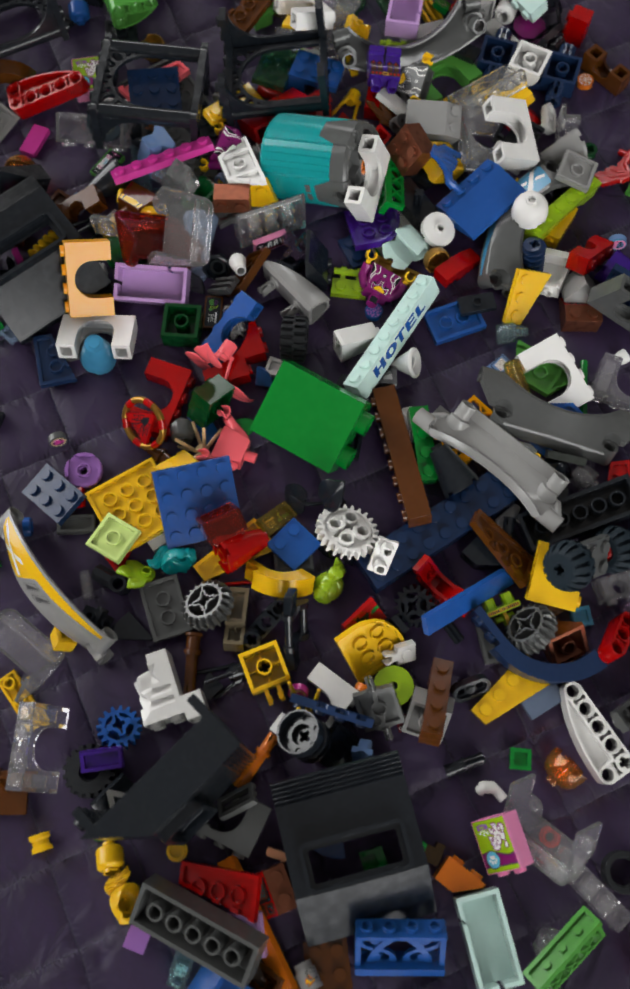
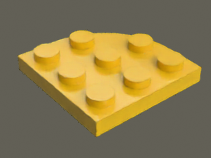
[333,619,405,683]

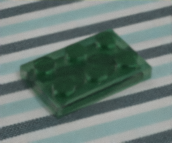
[252,50,297,92]

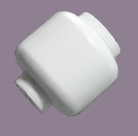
[494,0,517,25]

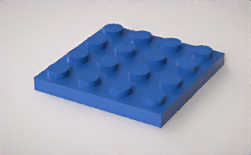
[151,455,243,549]

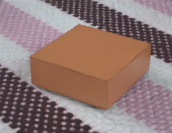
[266,846,286,862]

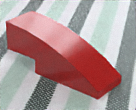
[433,248,481,288]

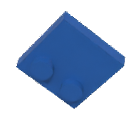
[267,517,321,571]

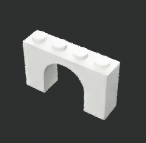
[273,0,336,31]
[482,95,540,171]
[344,134,391,223]
[55,314,138,359]
[514,333,594,407]
[269,662,359,741]

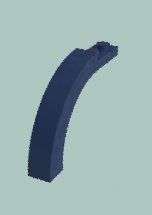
[470,606,608,684]

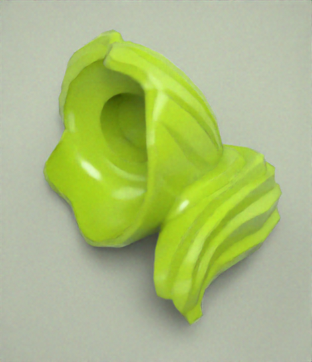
[313,557,346,604]

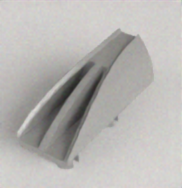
[257,260,331,325]

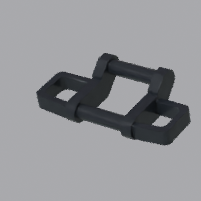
[282,588,310,671]

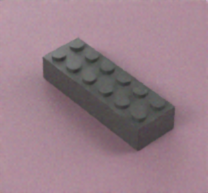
[129,873,269,989]

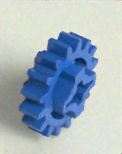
[96,705,142,750]

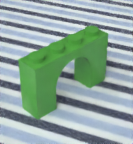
[426,56,483,101]

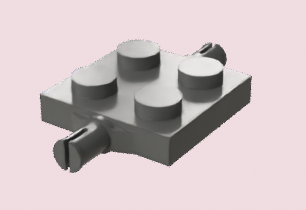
[353,675,405,741]

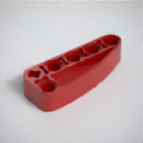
[7,70,90,120]

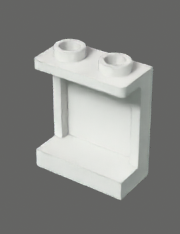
[540,248,570,298]

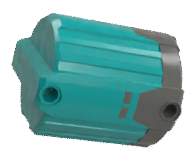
[259,112,379,209]

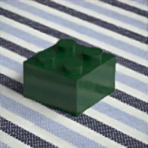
[161,303,204,348]
[187,374,235,428]

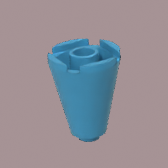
[80,334,117,375]

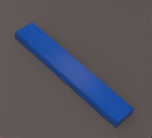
[421,567,514,636]

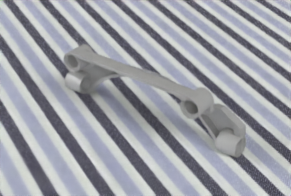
[412,400,570,533]

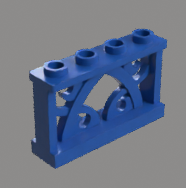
[354,919,447,976]

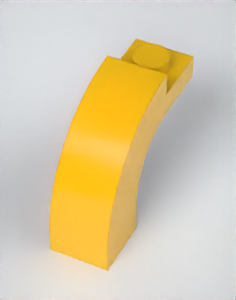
[244,559,315,598]

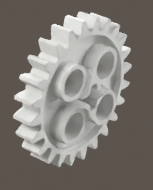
[315,504,379,560]

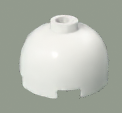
[511,191,549,229]

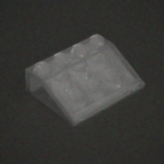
[233,193,306,249]

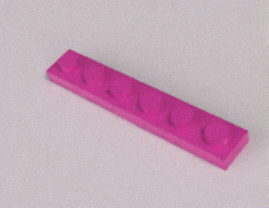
[110,136,215,185]

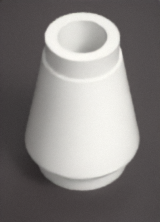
[229,253,246,276]

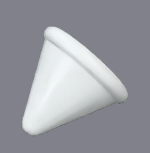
[390,347,421,378]

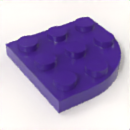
[344,206,400,251]

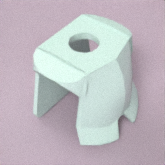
[382,225,429,270]

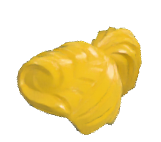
[104,865,140,925]

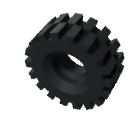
[63,744,120,799]

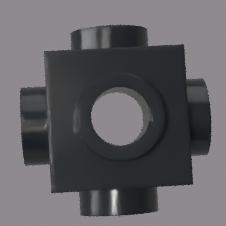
[82,605,114,630]

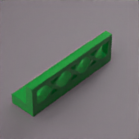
[378,157,405,215]

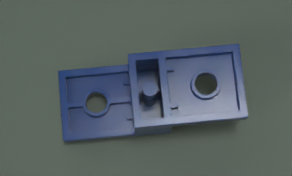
[257,49,346,94]

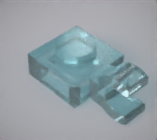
[496,322,528,344]

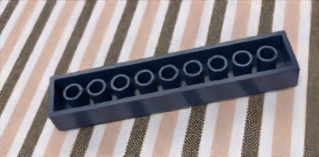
[354,471,520,594]

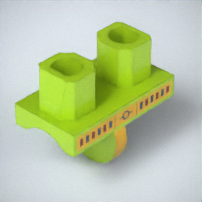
[482,591,521,626]

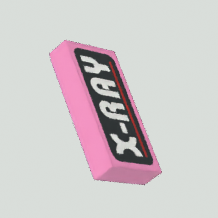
[252,229,288,251]

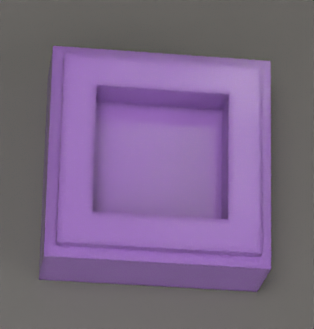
[122,924,151,955]

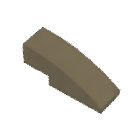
[223,587,250,652]

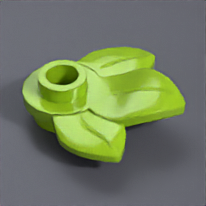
[116,560,156,589]

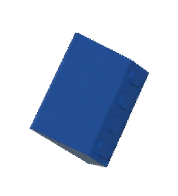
[435,159,526,241]

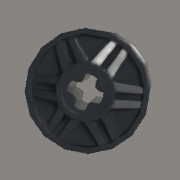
[276,709,332,764]

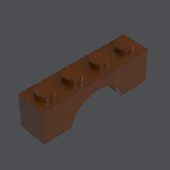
[418,657,454,747]

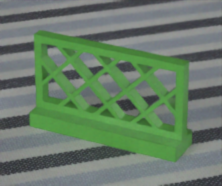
[522,905,606,989]

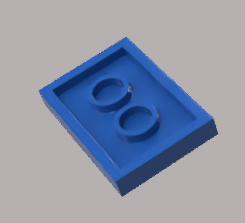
[423,301,487,346]

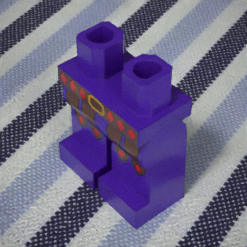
[366,45,402,94]

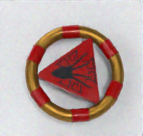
[122,396,167,450]

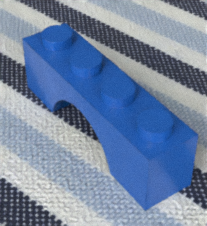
[201,290,264,363]

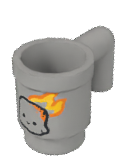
[294,959,324,989]

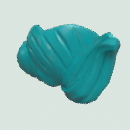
[147,545,197,575]

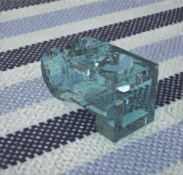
[166,951,194,989]

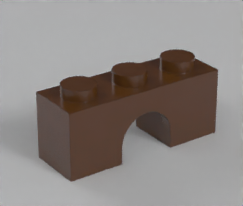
[580,44,630,96]
[57,184,108,228]

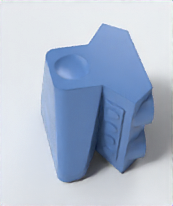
[137,125,176,180]

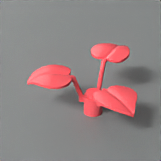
[185,339,254,403]

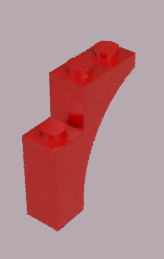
[202,321,269,386]

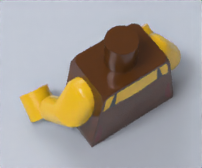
[116,181,169,224]

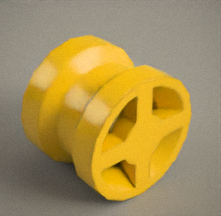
[28,831,54,855]

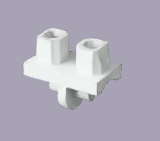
[367,535,399,575]

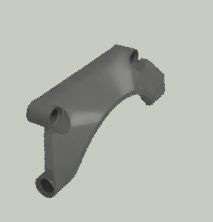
[477,366,630,466]

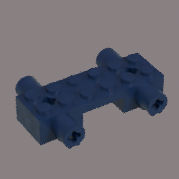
[477,27,583,108]

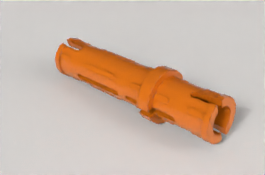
[233,731,278,788]

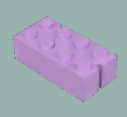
[384,0,424,40]
[113,262,191,305]

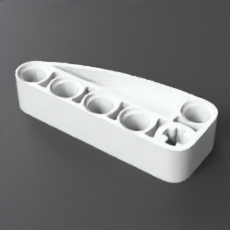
[559,681,630,785]

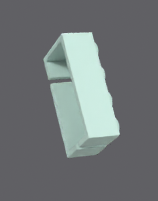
[452,886,525,989]

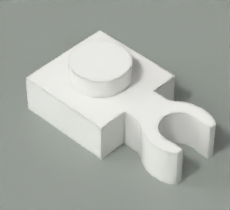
[381,639,416,666]

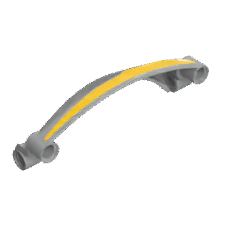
[0,506,118,665]

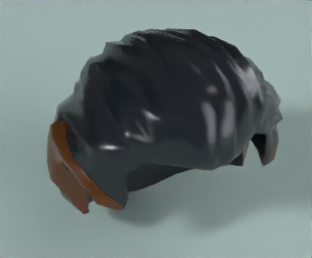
[129,123,154,148]

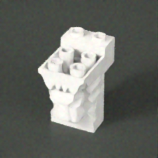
[134,648,210,732]

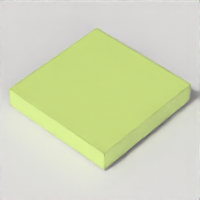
[85,512,141,565]

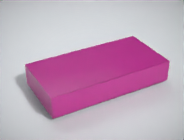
[19,124,51,158]

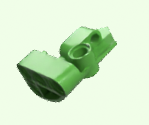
[102,0,158,29]

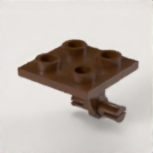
[0,768,30,815]

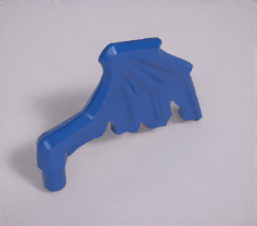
[430,144,462,194]

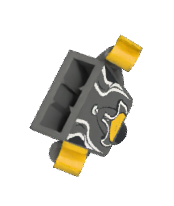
[396,52,435,104]

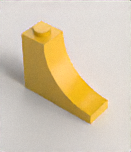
[524,540,582,612]

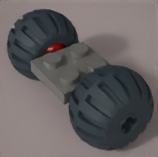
[543,525,630,592]

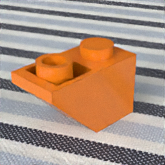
[432,854,486,893]

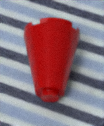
[212,529,269,574]

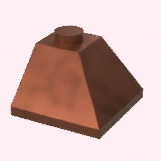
[542,620,590,664]

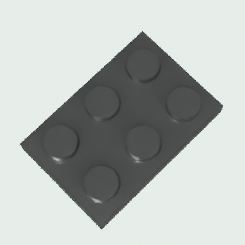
[139,574,193,643]

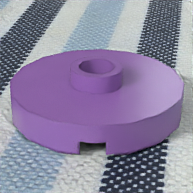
[64,452,103,489]

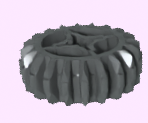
[181,579,235,632]
[504,603,558,656]

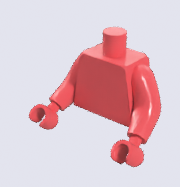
[196,405,258,471]

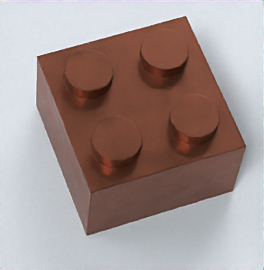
[386,123,433,176]

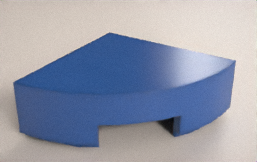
[255,366,274,387]

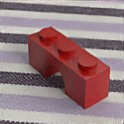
[565,235,614,276]

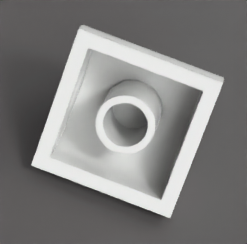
[507,40,553,86]

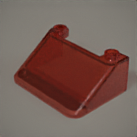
[115,210,198,270]

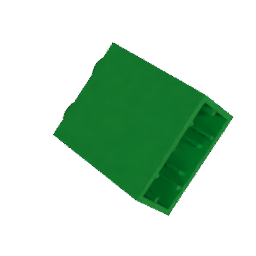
[250,360,375,473]

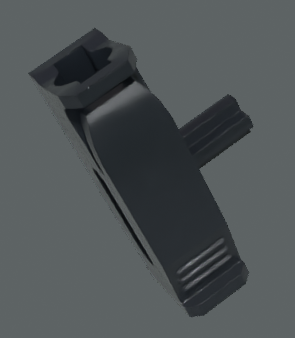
[392,176,440,238]

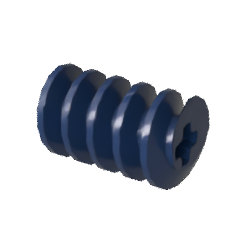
[522,237,546,272]

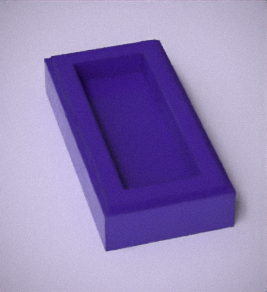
[79,745,125,773]

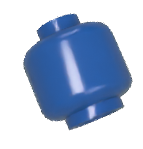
[68,0,90,25]

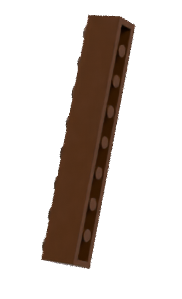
[370,384,432,528]

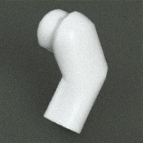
[475,780,508,803]

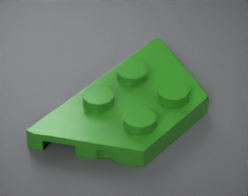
[514,340,568,397]

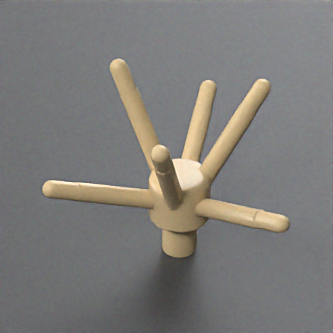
[174,421,223,459]

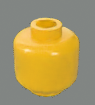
[95,841,125,876]

